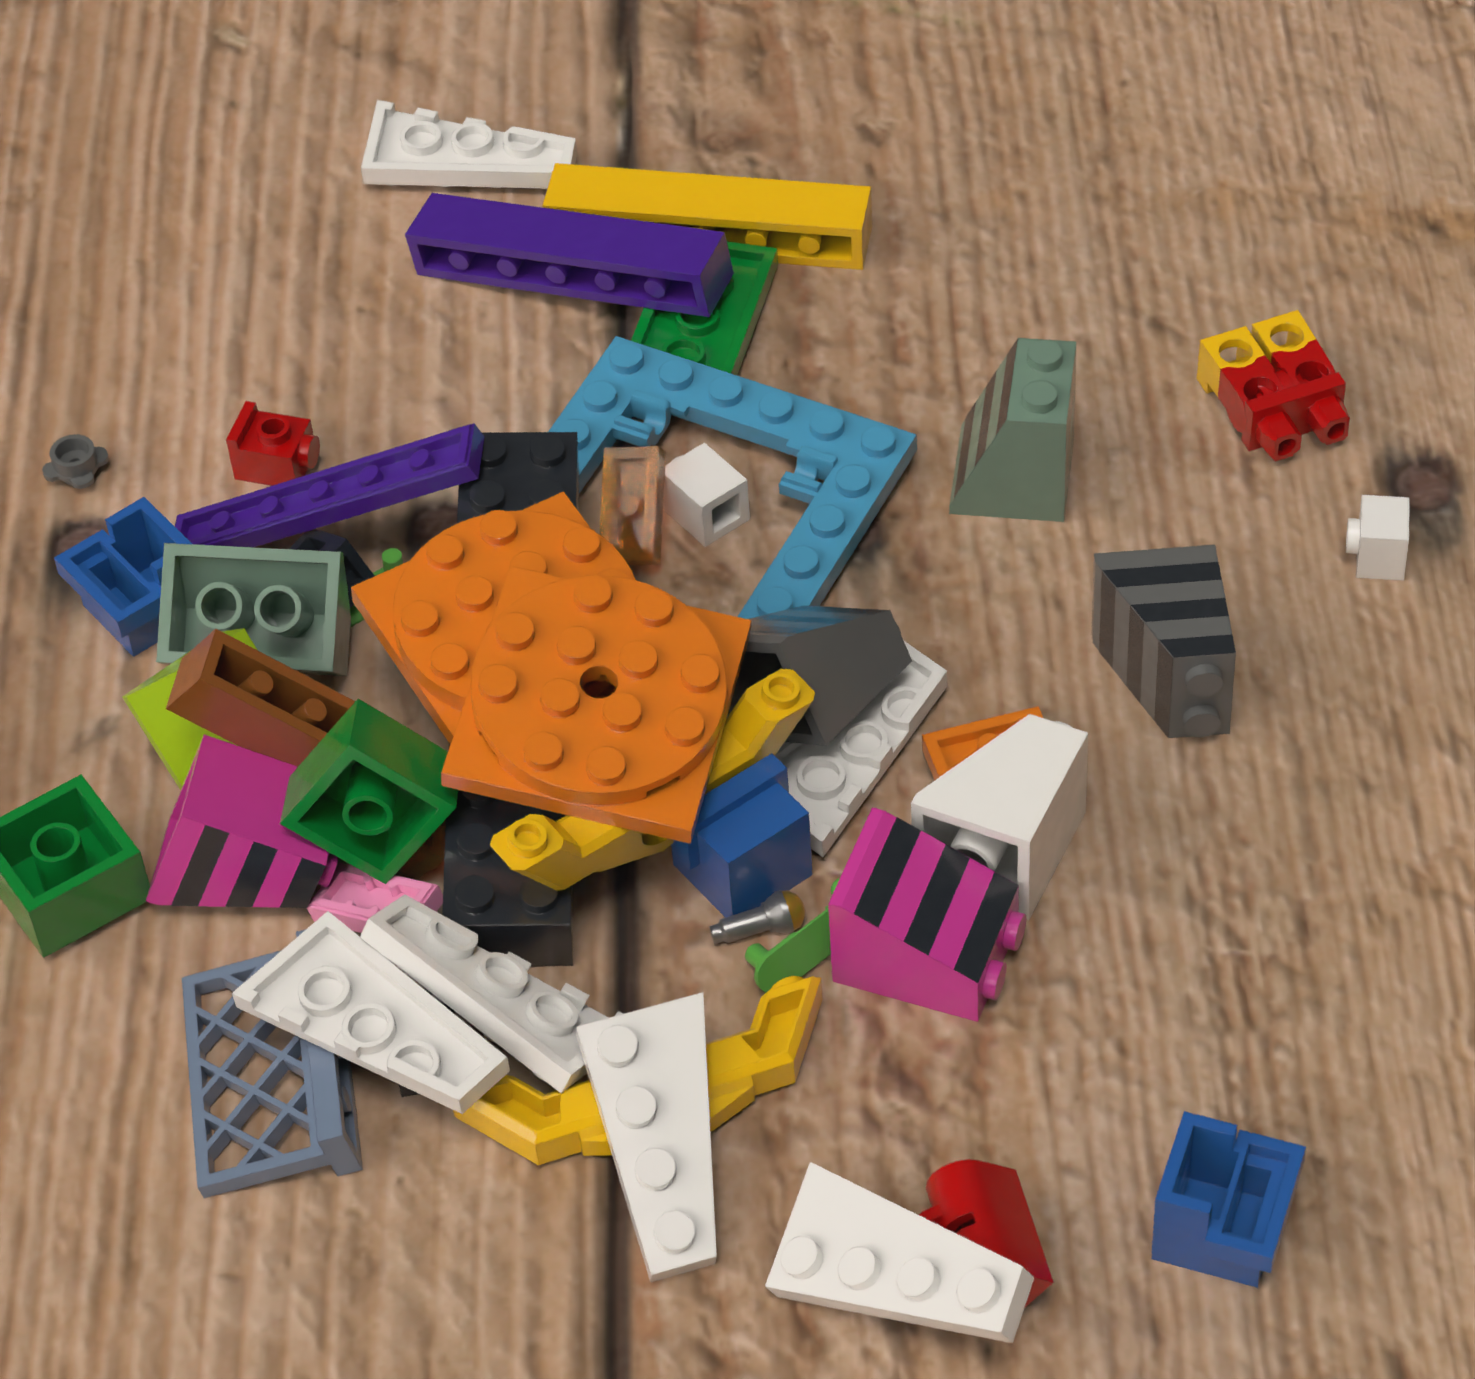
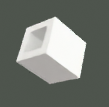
[659,443,750,547]

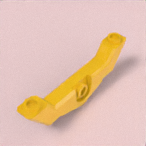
[490,669,815,890]
[453,976,823,1166]

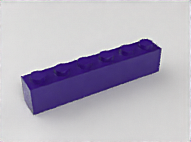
[405,193,734,317]

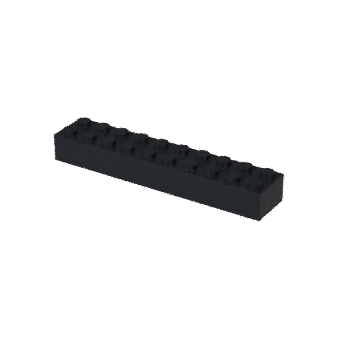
[442,432,579,966]

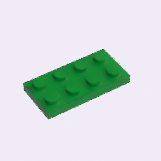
[631,241,778,375]

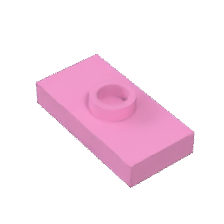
[307,863,443,933]

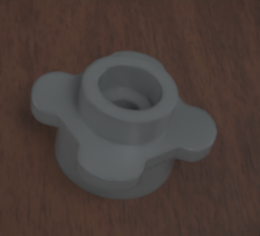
[42,434,109,489]

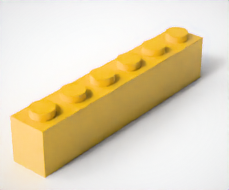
[542,163,872,270]

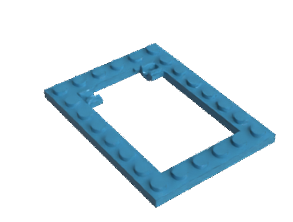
[394,336,917,719]

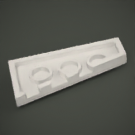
[775,640,947,857]
[360,894,623,1094]
[232,911,510,1114]
[576,992,717,1282]
[765,1162,1034,1343]

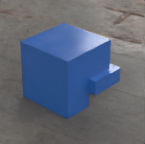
[54,497,192,657]
[671,753,813,918]
[1151,1111,1306,1288]

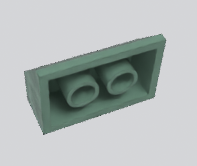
[156,543,351,676]

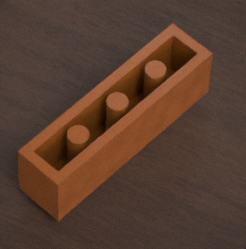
[166,629,427,766]

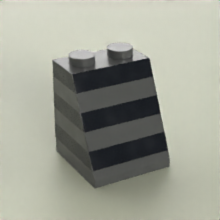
[1091,545,1236,738]
[728,605,912,746]

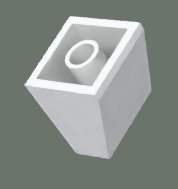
[911,714,1088,921]

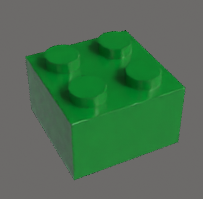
[280,698,459,884]
[0,774,150,958]

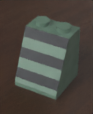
[949,338,1077,522]

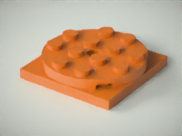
[351,491,635,744]
[441,565,752,844]

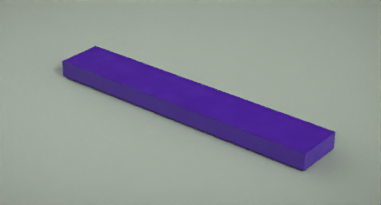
[175,423,485,547]

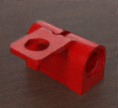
[919,1159,1054,1307]

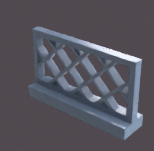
[182,929,363,1198]

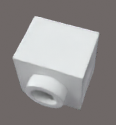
[1346,495,1409,581]

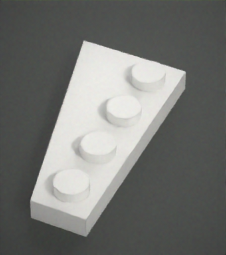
[361,100,577,189]

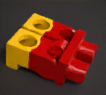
[1196,310,1350,462]

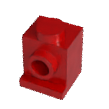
[226,401,320,486]

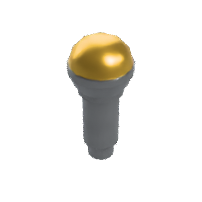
[709,890,805,944]

